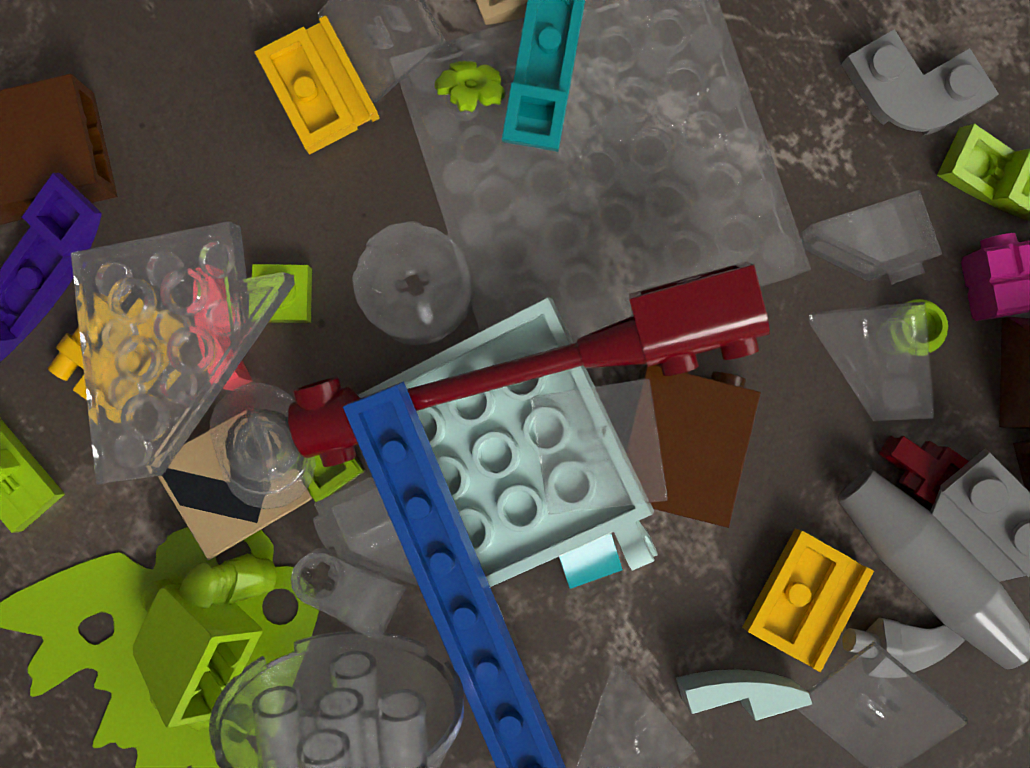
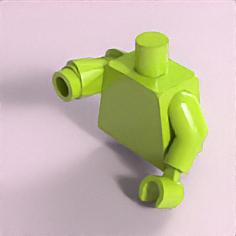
[133,554,277,752]

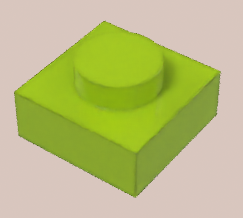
[251,264,312,323]

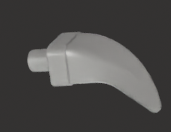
[842,618,965,676]

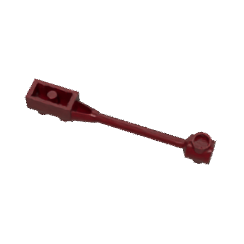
[288,261,770,467]

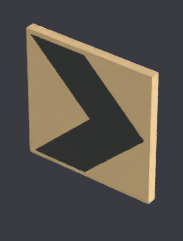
[150,407,312,560]

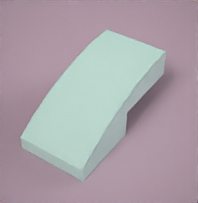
[676,669,812,721]

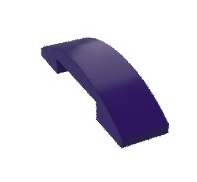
[0,173,102,362]

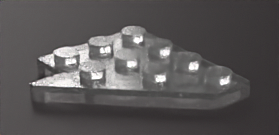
[71,221,295,484]

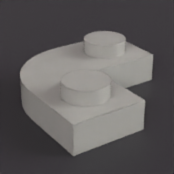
[841,29,999,135]

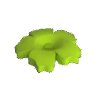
[435,61,505,112]

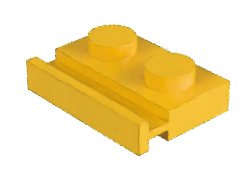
[254,15,380,155]
[742,529,874,673]

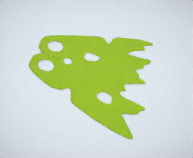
[0,527,320,768]

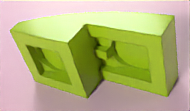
[937,124,1030,221]

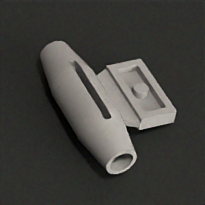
[838,448,1030,669]

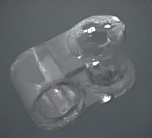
[291,548,408,639]

